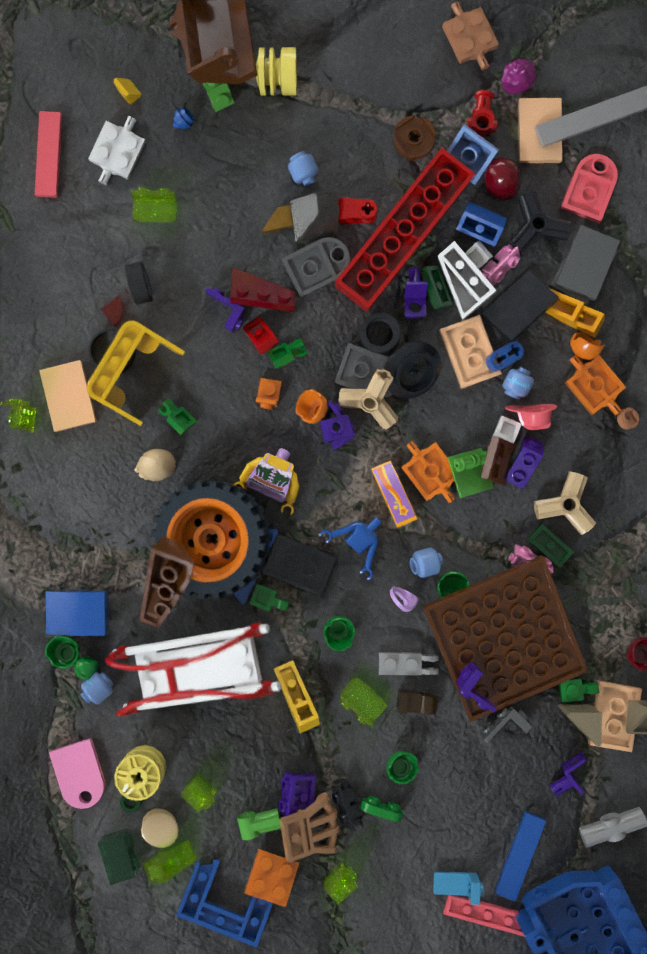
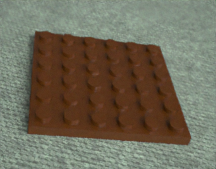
[422,555,588,722]

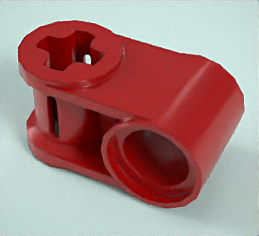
[337,198,377,224]

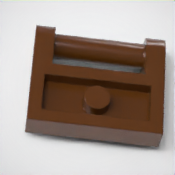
[481,436,516,486]

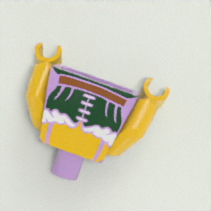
[233,448,299,515]

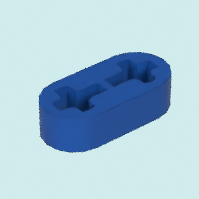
[486,341,524,372]

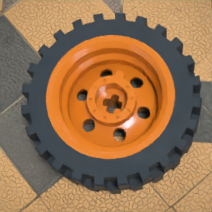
[150,481,272,599]

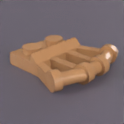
[280,793,340,863]

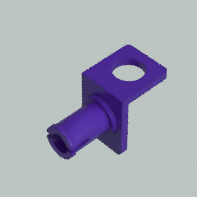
[404,267,428,318]
[320,415,353,443]
[549,751,586,797]

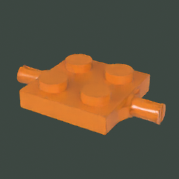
[564,355,626,415]
[401,440,456,503]

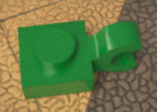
[267,339,307,369]
[158,398,197,435]
[250,584,290,612]
[559,677,599,702]

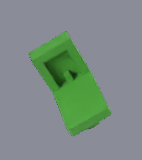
[202,83,234,112]

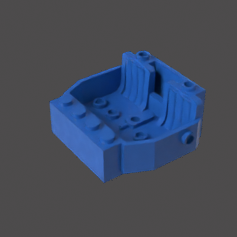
[515,865,647,954]

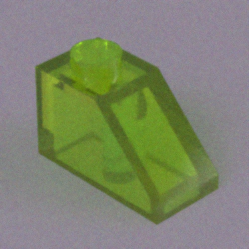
[142,840,197,884]

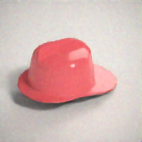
[505,404,557,430]

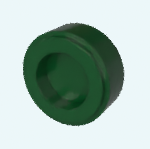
[120,795,143,813]

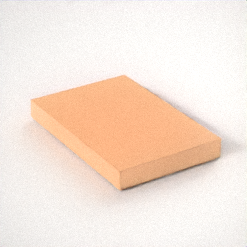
[518,98,562,163]
[439,315,502,389]
[39,360,97,432]
[588,680,642,752]

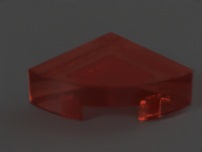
[101,297,123,327]

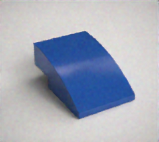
[46,590,109,636]

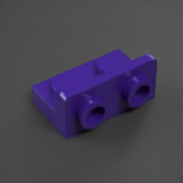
[279,771,316,819]

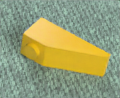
[274,660,320,733]

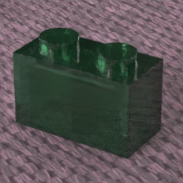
[98,828,140,885]

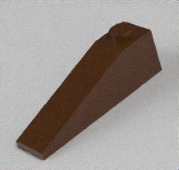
[139,536,195,628]

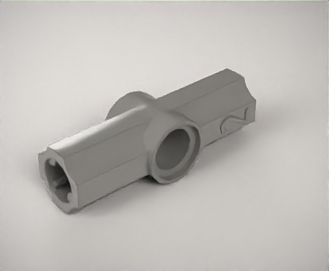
[579,807,647,848]

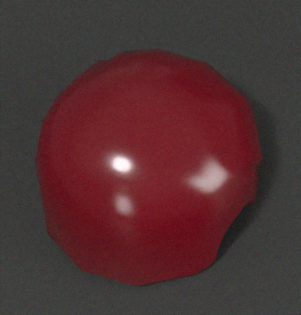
[626,637,647,671]

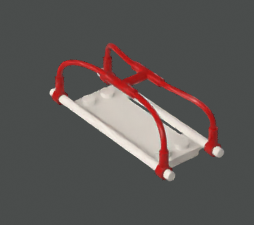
[105,623,281,717]

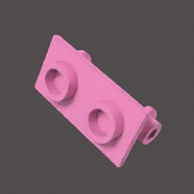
[481,244,520,286]
[508,544,554,574]

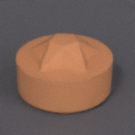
[617,408,639,430]

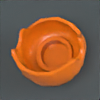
[570,332,605,360]
[296,389,328,424]

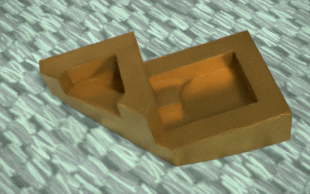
[261,204,303,234]

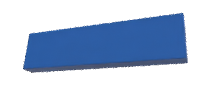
[494,811,546,901]

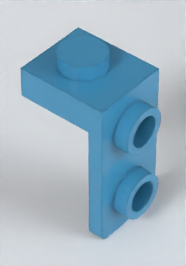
[433,871,484,905]

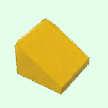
[114,78,142,104]

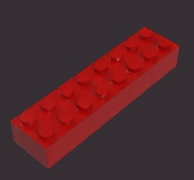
[335,148,475,313]

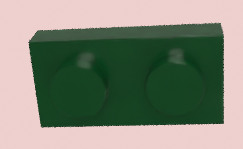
[420,265,453,310]
[527,524,574,568]

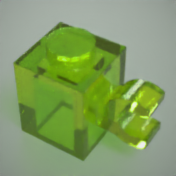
[180,773,216,813]
[324,863,357,905]

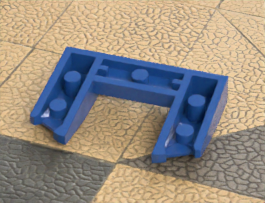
[176,859,273,948]

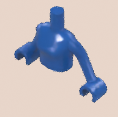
[319,516,382,580]

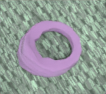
[390,586,419,612]

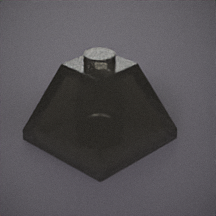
[289,192,339,244]

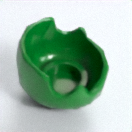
[437,571,470,598]
[323,616,356,651]
[45,636,81,669]
[386,751,419,784]

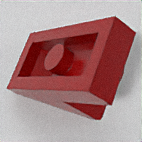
[243,316,279,354]

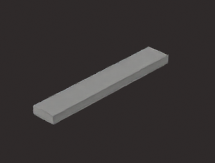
[534,86,647,148]

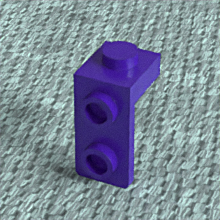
[205,287,246,334]
[505,436,544,489]
[456,661,497,713]

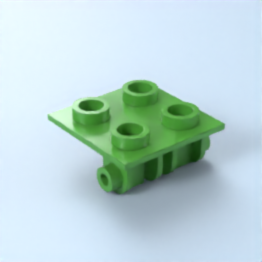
[447,448,494,498]

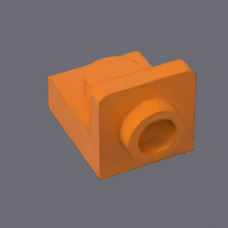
[256,378,282,410]

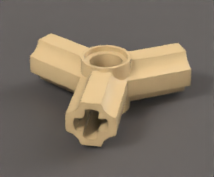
[339,369,398,430]
[534,471,596,535]

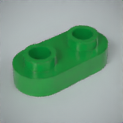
[360,796,404,822]

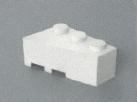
[438,241,496,321]

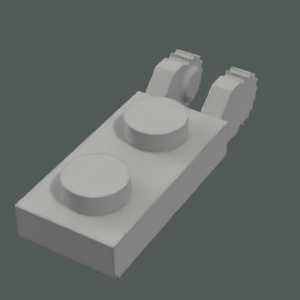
[379,652,439,675]

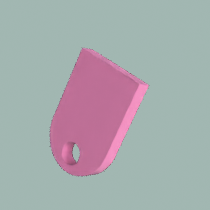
[49,737,105,809]

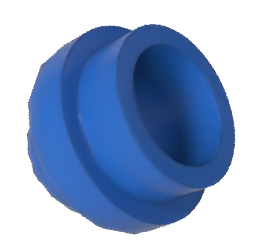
[173,107,195,129]

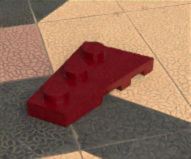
[230,268,295,312]

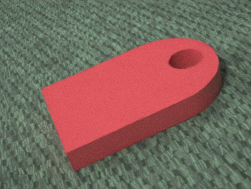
[560,154,618,224]

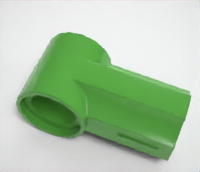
[237,808,281,840]

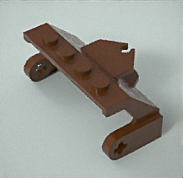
[169,0,258,84]

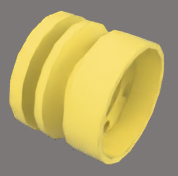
[256,47,297,96]
[114,745,167,801]

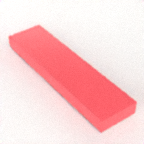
[35,111,62,198]
[443,895,525,937]

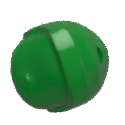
[74,656,98,680]

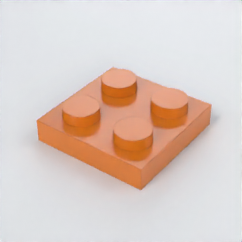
[244,848,299,907]

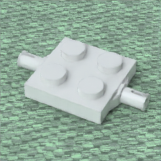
[88,116,146,185]

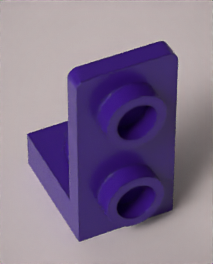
[327,401,357,451]

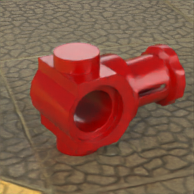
[466,90,497,138]

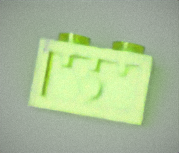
[131,187,177,222]
[0,398,36,433]
[339,675,388,727]

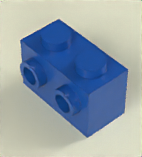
[456,201,507,246]

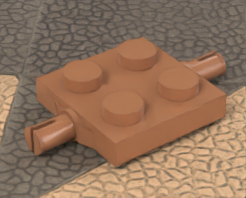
[442,1,499,71]

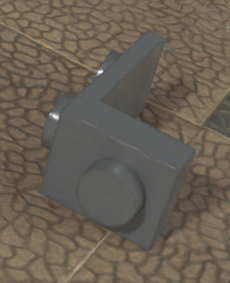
[481,705,532,743]

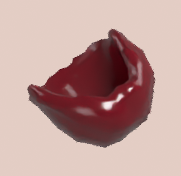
[484,157,521,201]

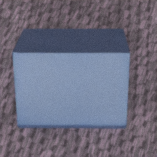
[447,124,499,185]

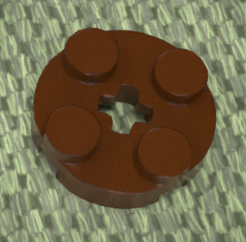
[393,116,435,161]

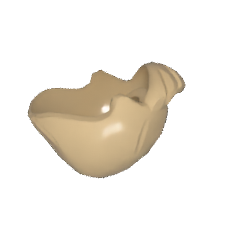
[134,449,176,481]

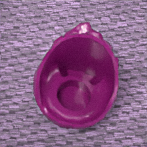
[501,59,536,94]

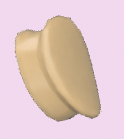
[141,809,179,848]

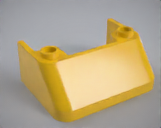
[86,321,185,426]

